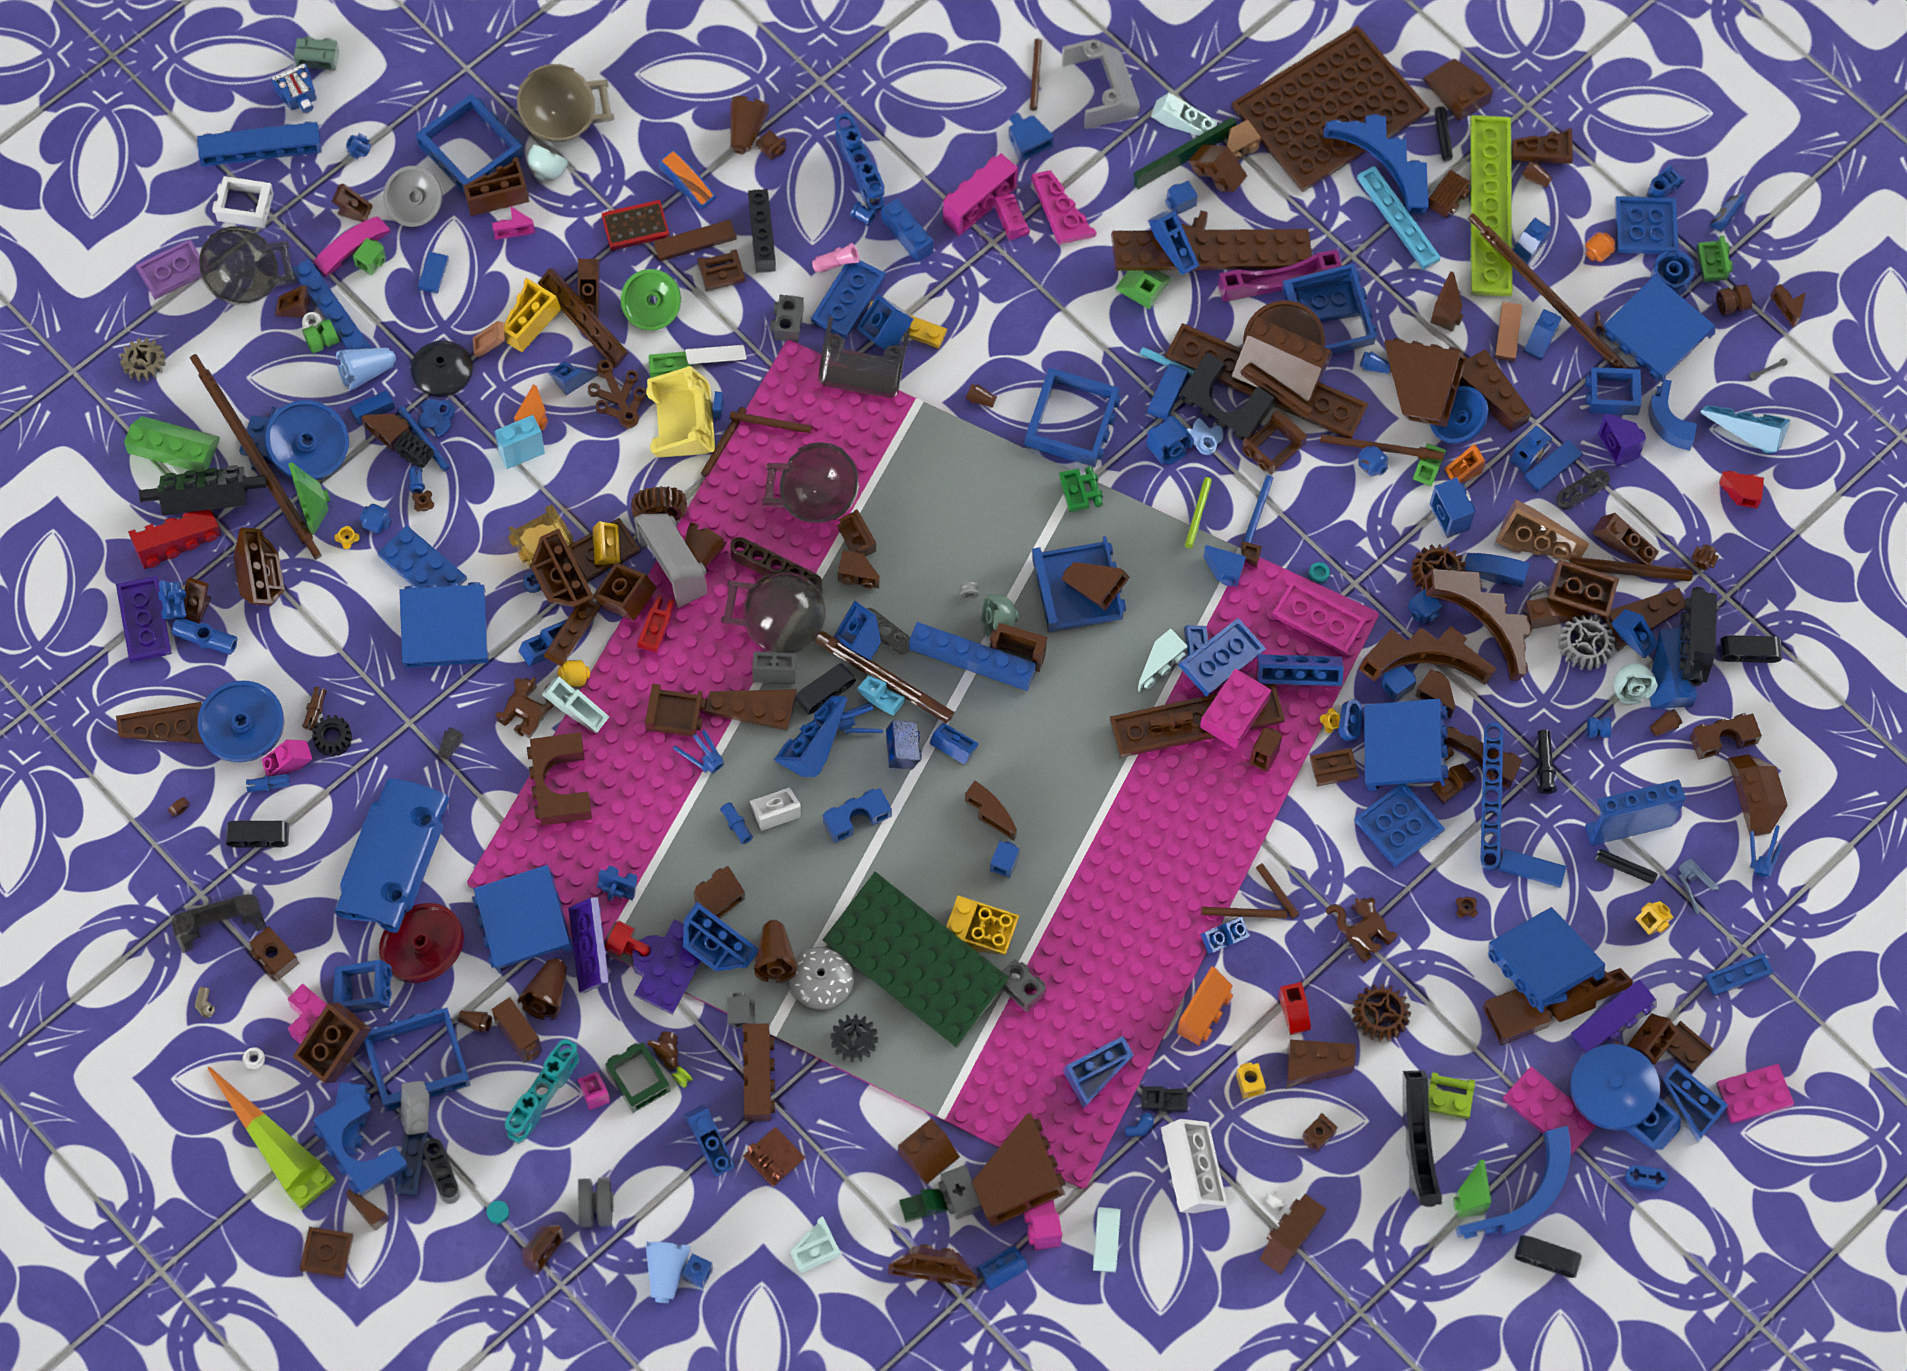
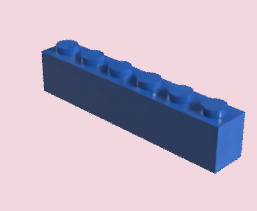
[197,121,322,167]
[909,622,1036,691]

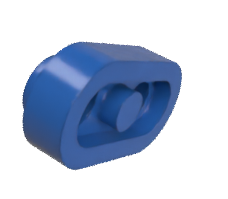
[1339,699,1363,741]

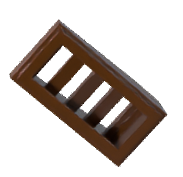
[346,1189,389,1230]

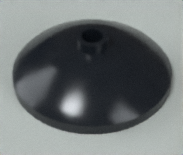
[411,340,473,397]

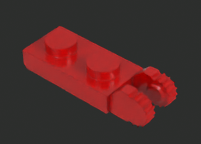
[637,595,675,653]

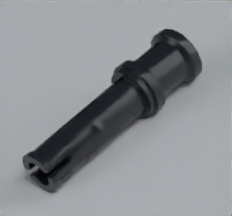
[1537,729,1557,794]

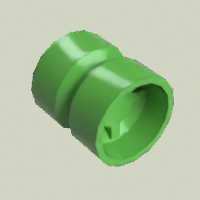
[302,318,339,354]

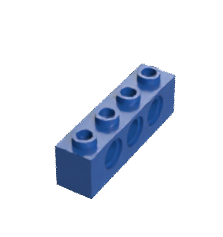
[1256,654,1344,686]

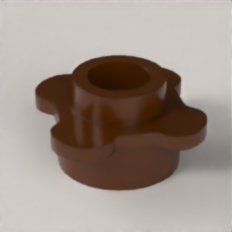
[412,490,434,512]
[1455,897,1478,918]

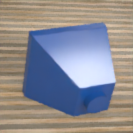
[833,600,881,660]

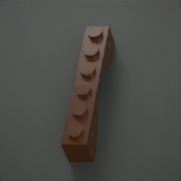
[1444,727,1522,789]

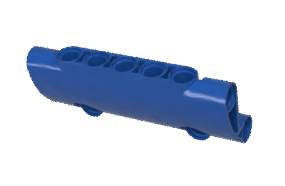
[334,778,450,933]

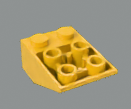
[946,895,1019,955]

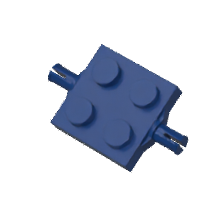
[239,406,280,472]

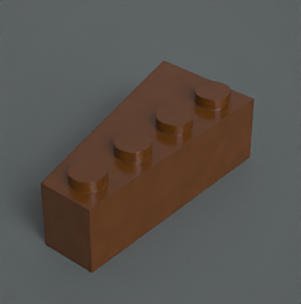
[1459,349,1531,432]
[743,1023,775,1122]

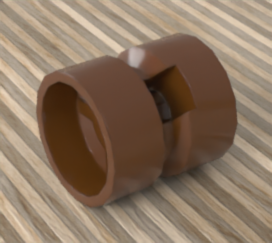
[1716,284,1753,316]

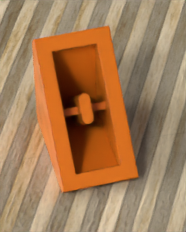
[1444,444,1486,483]

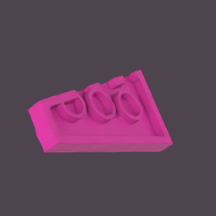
[1031,170,1097,245]

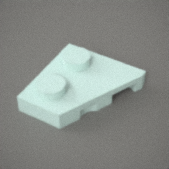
[790,1217,841,1274]

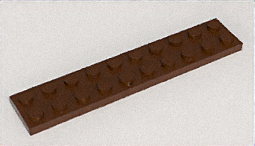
[1111,229,1312,271]
[1165,323,1369,439]

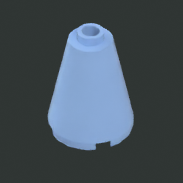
[336,348,396,390]
[646,1241,691,1303]

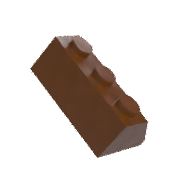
[1548,559,1619,618]

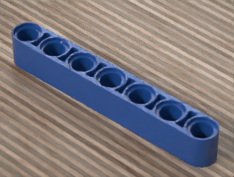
[1480,722,1503,871]

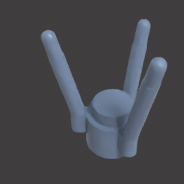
[1678,859,1720,915]

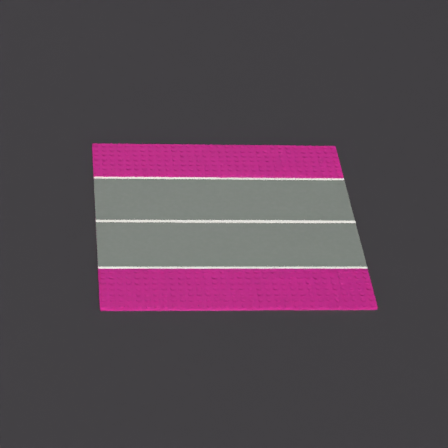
[467,340,1379,1189]

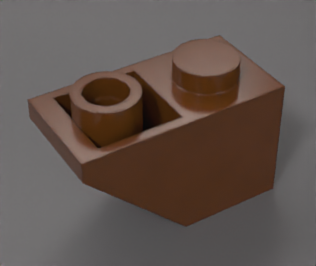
[838,550,880,589]

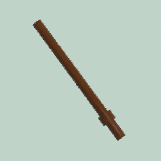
[1320,434,1444,460]

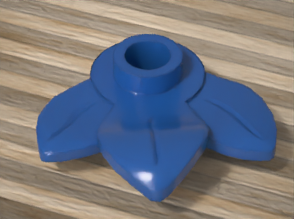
[418,399,455,438]

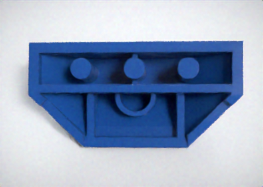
[683,902,758,971]

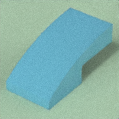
[857,675,905,716]

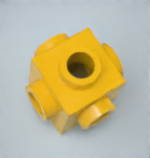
[1635,901,1674,935]

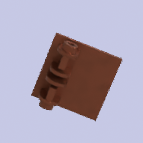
[743,1127,806,1187]

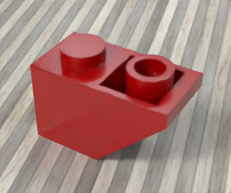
[1719,471,1764,509]
[1278,982,1311,1035]

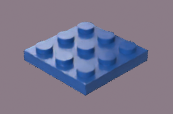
[1615,196,1679,254]
[1354,783,1445,868]

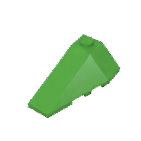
[288,462,330,535]

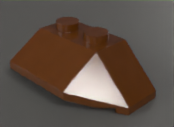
[233,527,285,606]
[531,529,594,607]
[1727,754,1788,836]
[888,1244,978,1288]

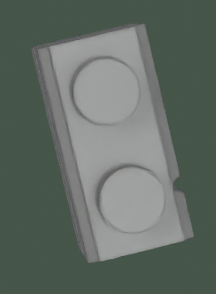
[401,1081,429,1135]

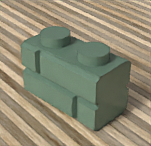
[294,36,339,70]

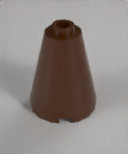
[730,96,769,154]
[684,522,727,569]
[754,920,798,983]
[517,958,567,1020]

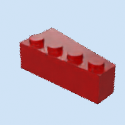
[128,510,221,569]

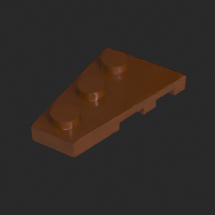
[1512,128,1573,164]

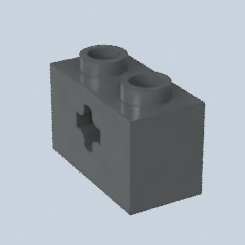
[938,1165,982,1220]

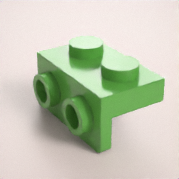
[1697,236,1733,282]

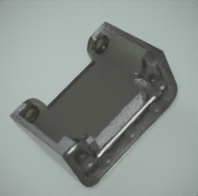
[172,889,267,953]

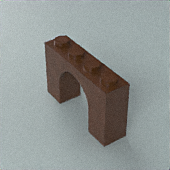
[527,732,592,826]

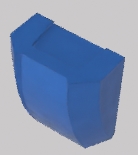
[1625,1098,1682,1150]

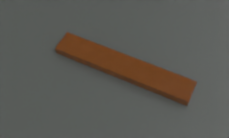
[538,268,629,368]

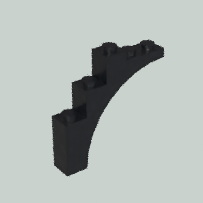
[1403,1070,1442,1207]

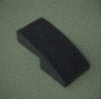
[1141,1086,1188,1112]

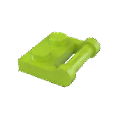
[1428,1072,1475,1120]

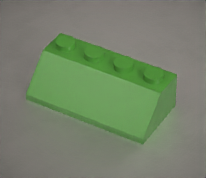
[124,416,220,472]

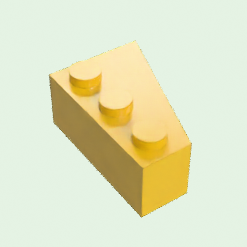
[504,278,561,352]

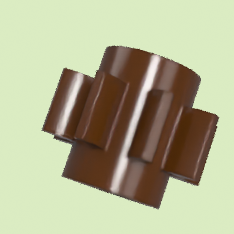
[1691,544,1719,570]

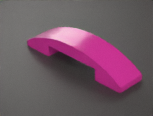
[313,216,391,277]

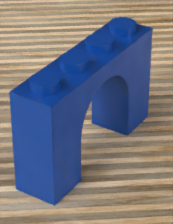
[312,1091,407,1197]

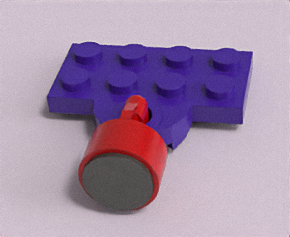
[604,919,701,1015]

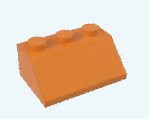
[1177,966,1234,1046]

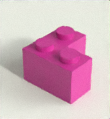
[287,983,327,1044]
[1023,1200,1063,1251]

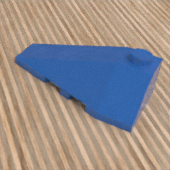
[1649,628,1697,709]

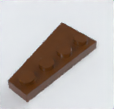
[1601,587,1685,652]
[705,689,797,731]
[116,702,204,744]

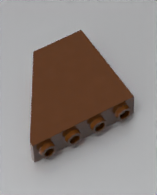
[1384,338,1467,427]
[972,1112,1066,1227]

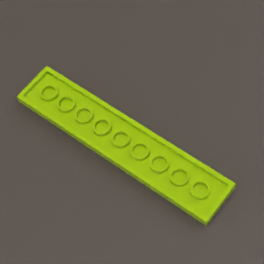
[1470,115,1512,297]

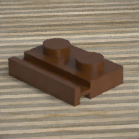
[1309,748,1359,787]
[1666,1021,1714,1073]

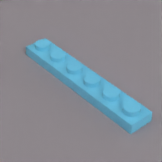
[1357,166,1441,270]

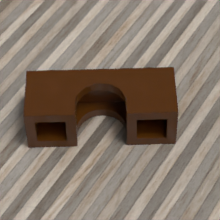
[1690,713,1762,760]

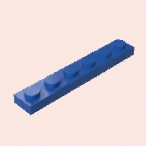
[291,259,372,349]

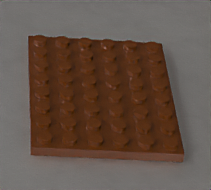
[1231,25,1430,192]

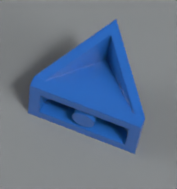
[548,361,598,396]

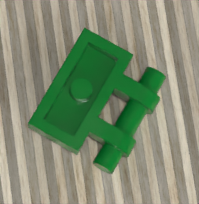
[1059,467,1103,513]

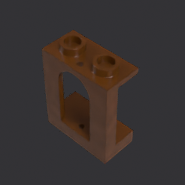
[1242,409,1307,475]

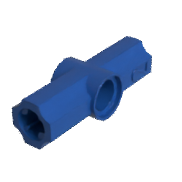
[171,618,238,655]

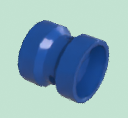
[1587,717,1611,738]

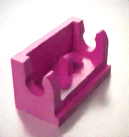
[995,194,1030,241]

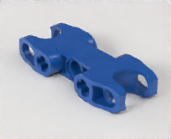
[835,112,885,211]

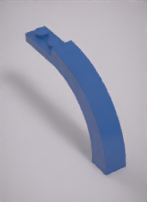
[1456,1126,1571,1239]

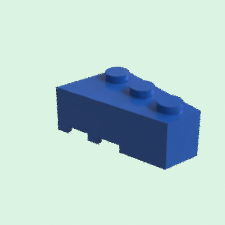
[1661,1063,1728,1142]

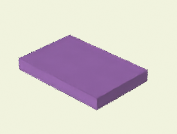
[136,239,209,300]

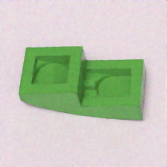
[1412,443,1446,487]

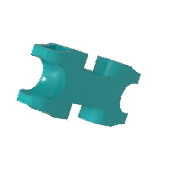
[505,1038,579,1144]

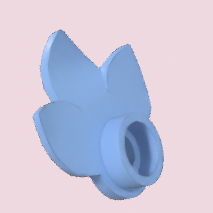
[1187,418,1223,455]

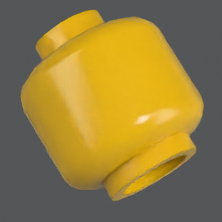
[558,660,590,688]

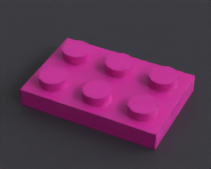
[1716,1064,1794,1124]

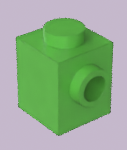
[353,238,386,275]

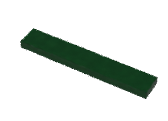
[1134,117,1237,189]

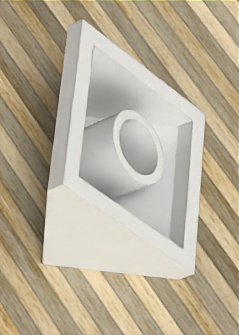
[749,787,801,831]

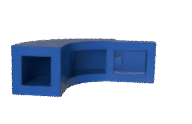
[1648,379,1697,450]

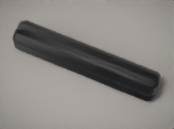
[1435,106,1453,161]
[1595,849,1657,884]

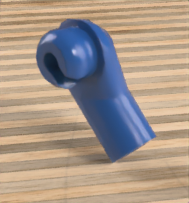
[1125,1113,1154,1137]

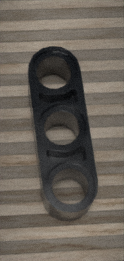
[1720,635,1782,663]
[795,663,856,715]
[226,821,290,848]
[423,1139,460,1204]
[1514,1235,1582,1278]

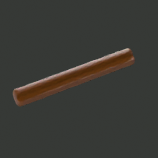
[1241,365,1313,418]

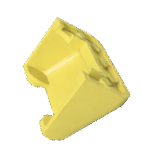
[646,366,715,458]

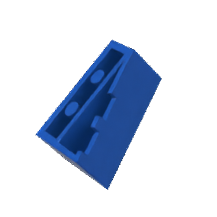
[1063,1036,1133,1109]

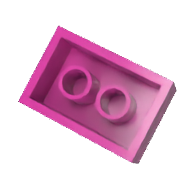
[1200,669,1271,749]

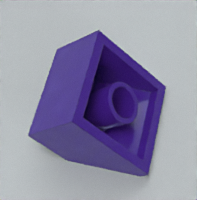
[1598,414,1646,467]

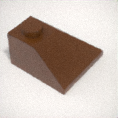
[1430,271,1464,332]

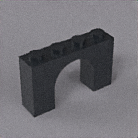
[1180,352,1277,441]

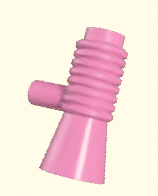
[812,243,859,272]

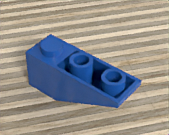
[684,1105,735,1177]

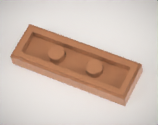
[1495,302,1522,361]

